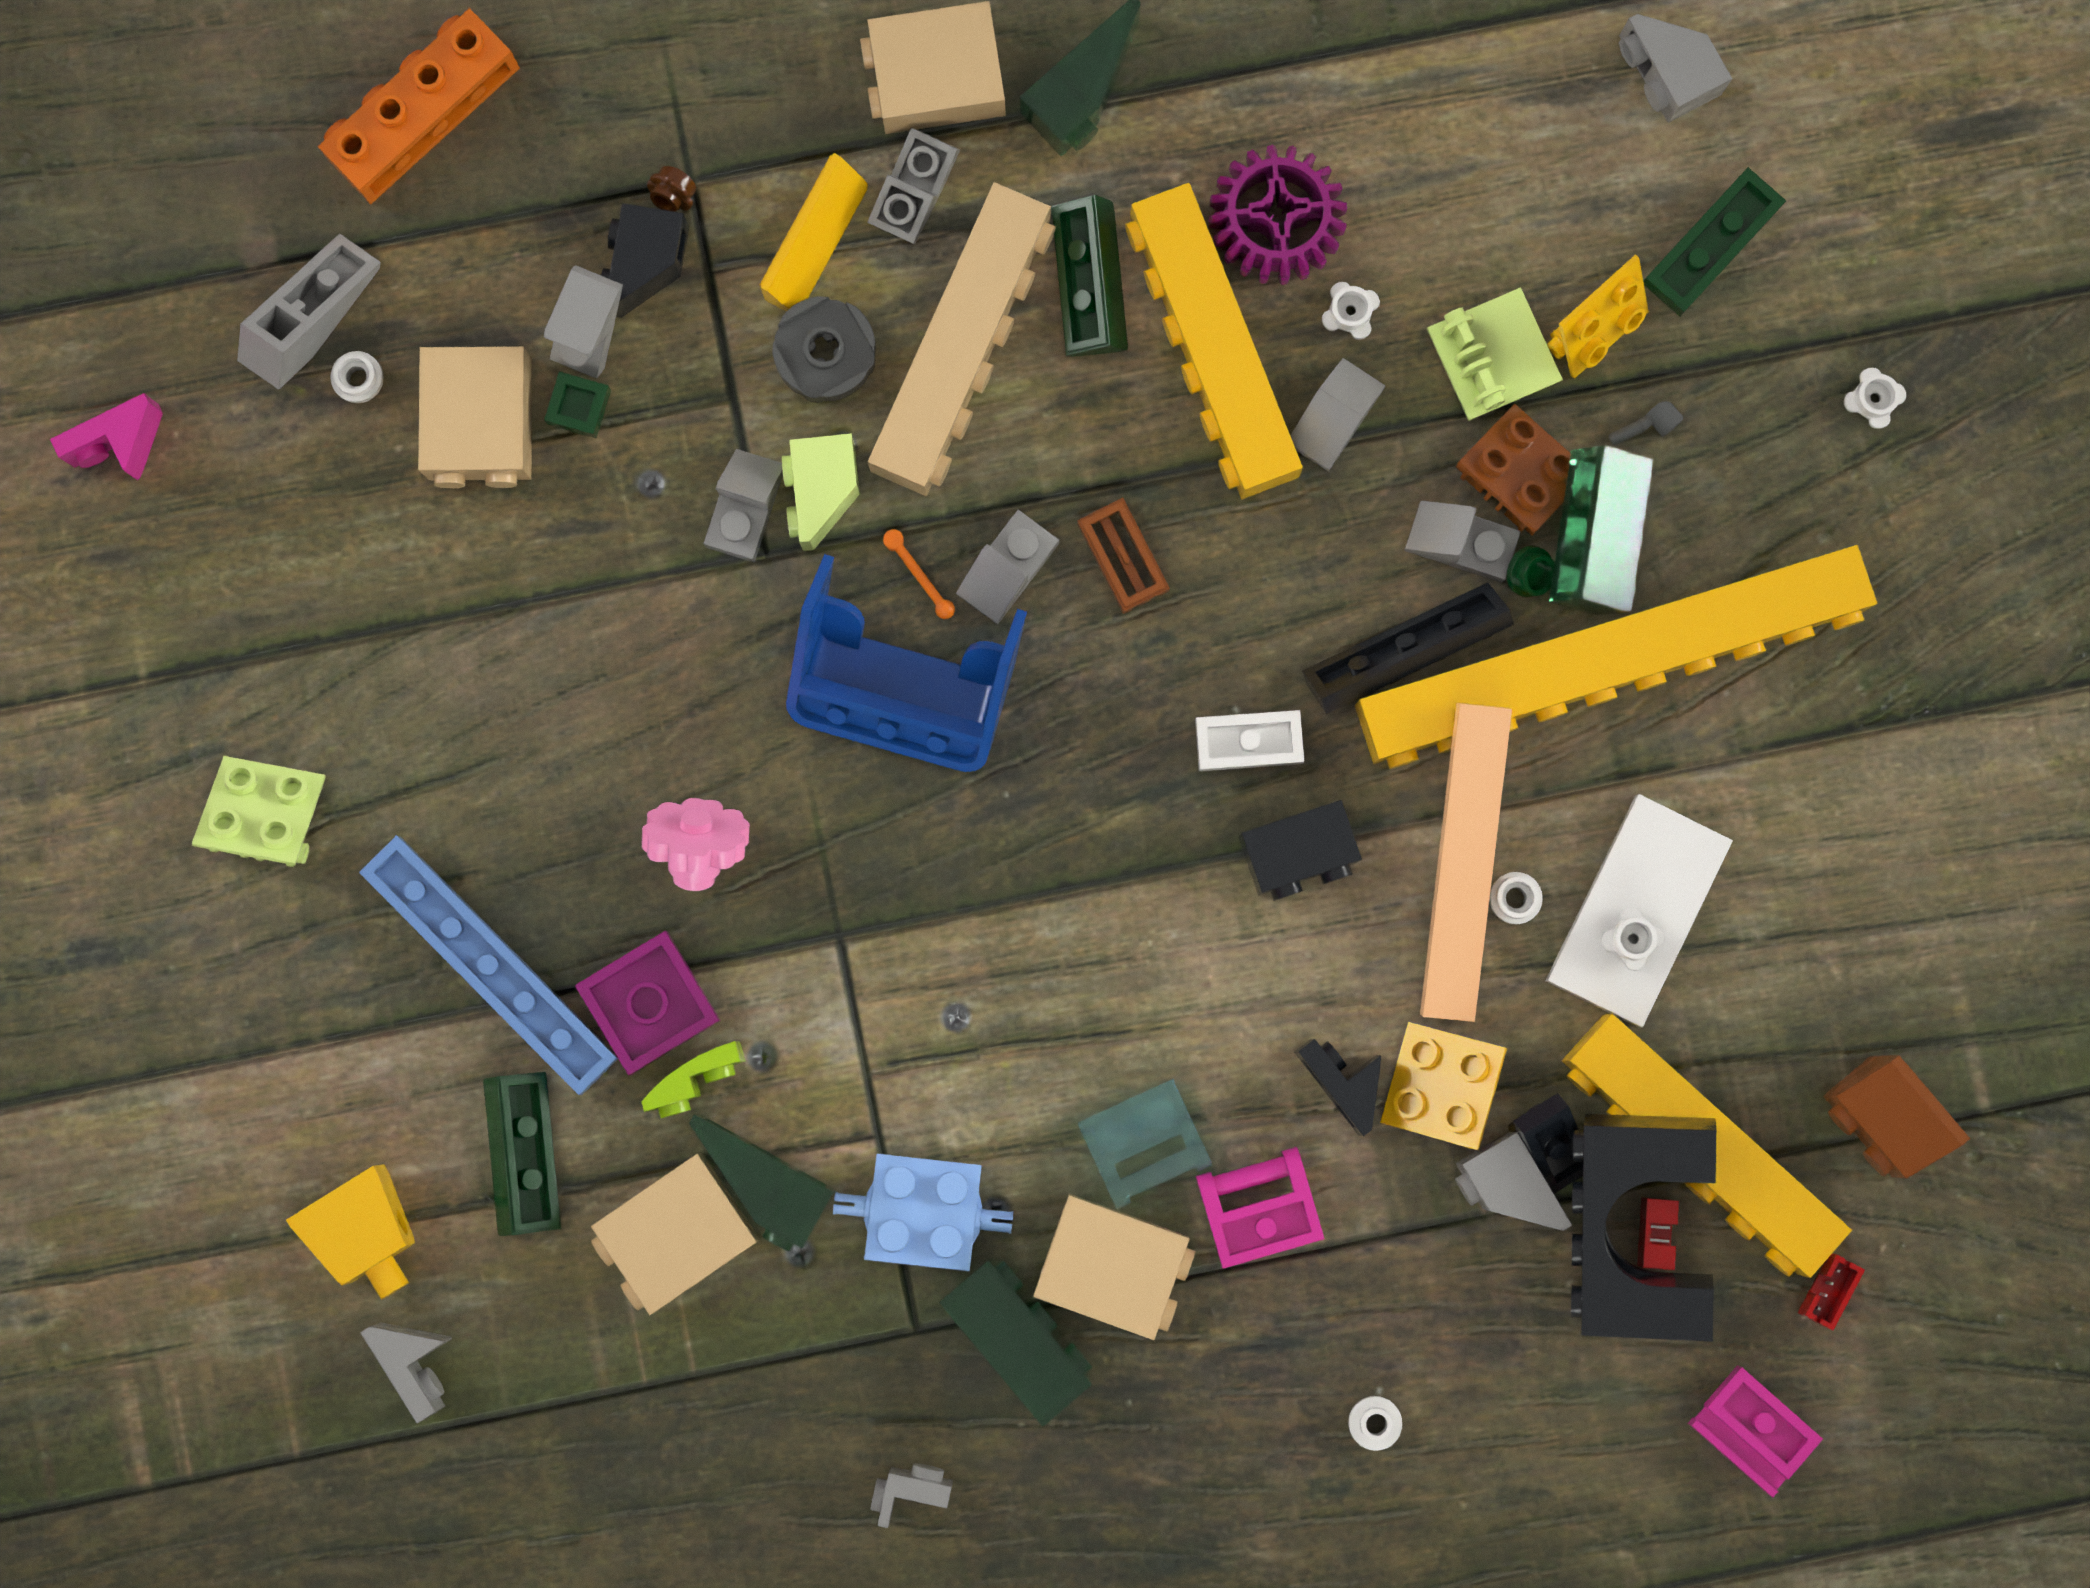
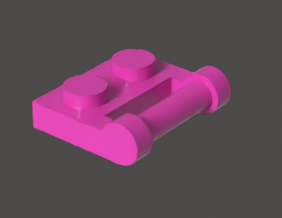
[1195,1147,1325,1269]

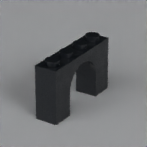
[1571,1114,1717,1342]

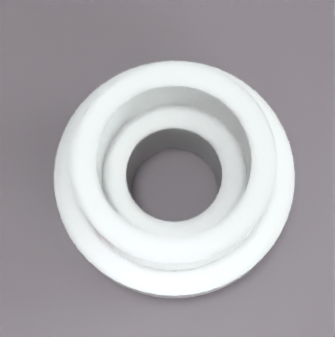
[330,351,384,403]
[1489,872,1543,924]
[1348,1396,1402,1451]

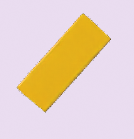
[759,153,868,312]

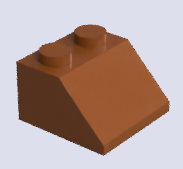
[1823,1055,1970,1179]

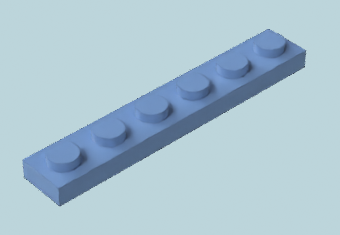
[359,835,618,1095]

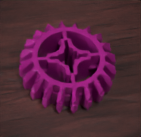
[1208,144,1347,285]

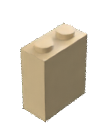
[860,1,1006,134]
[418,346,532,488]
[591,1152,761,1315]
[1033,1194,1195,1340]

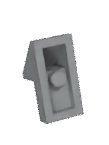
[544,265,623,379]
[704,449,783,563]
[1404,501,1521,583]
[956,510,1059,625]
[360,1323,452,1423]

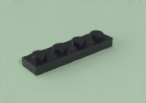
[1302,582,1514,714]

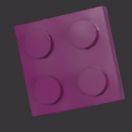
[575,931,721,1076]

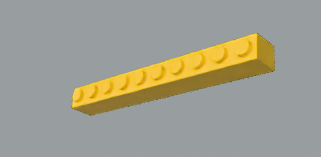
[1355,545,1878,769]

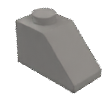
[1455,1132,1572,1231]

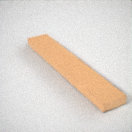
[1420,703,1512,1022]

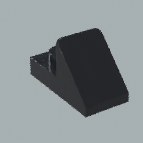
[1294,1039,1381,1136]
[1508,1093,1584,1194]

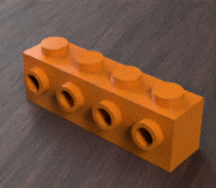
[318,8,520,205]

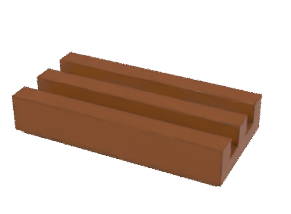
[1077,498,1170,614]

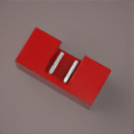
[1637,1197,1679,1270]
[1798,1253,1865,1331]

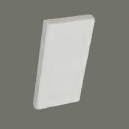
[1545,794,1733,1028]

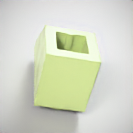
[782,433,860,551]

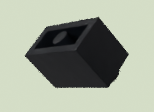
[1239,800,1362,901]

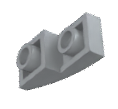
[867,128,960,244]

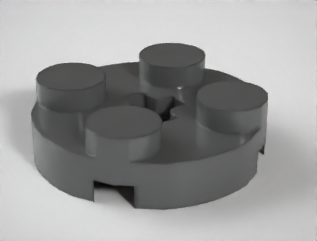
[772,296,876,403]

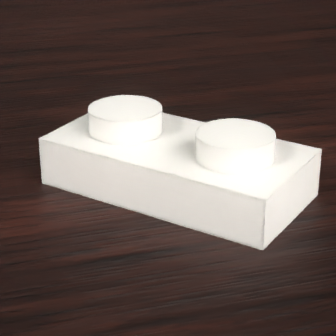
[1195,710,1304,771]

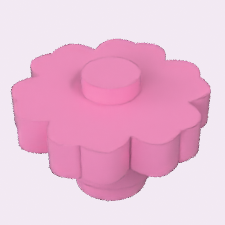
[642,798,750,891]

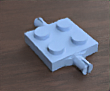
[833,1154,1014,1272]

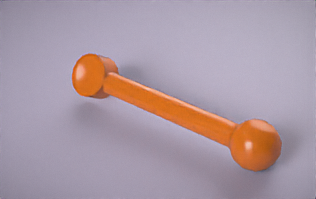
[883,529,955,619]

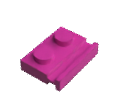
[1688,1365,1823,1497]

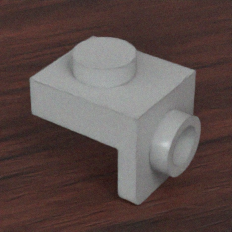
[870,1463,953,1528]

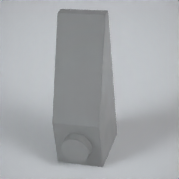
[237,234,381,390]

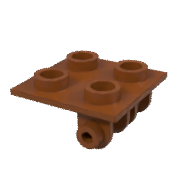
[1456,404,1591,536]

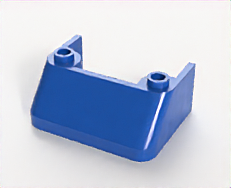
[786,554,1027,772]

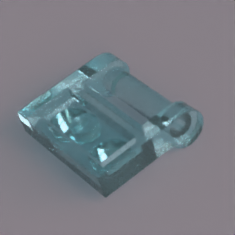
[1077,1079,1212,1209]

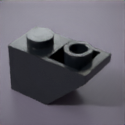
[601,203,689,318]

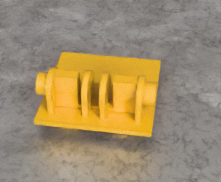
[1547,254,1649,379]
[1380,1022,1507,1151]

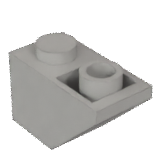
[1619,14,1732,123]

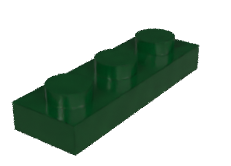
[1643,167,1786,317]

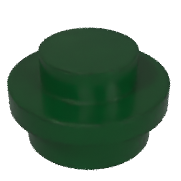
[1507,545,1557,597]

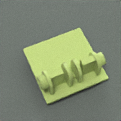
[1427,287,1563,421]
[192,756,326,867]

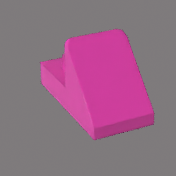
[50,393,163,480]

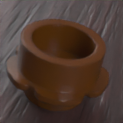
[647,166,696,212]

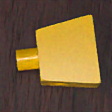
[286,1164,415,1300]

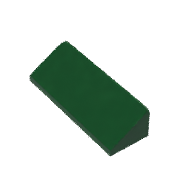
[1051,195,1128,357]
[483,1072,561,1236]

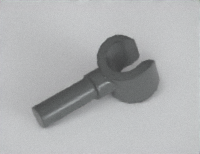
[1608,401,1683,446]

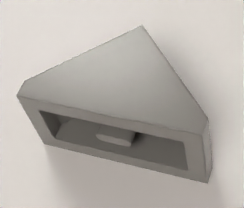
[1290,358,1386,472]

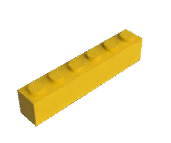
[1125,183,1303,500]
[1562,1014,1852,1278]

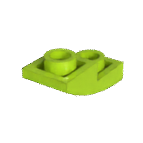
[641,1041,746,1119]

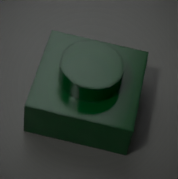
[544,371,611,438]

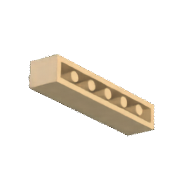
[868,182,1056,496]

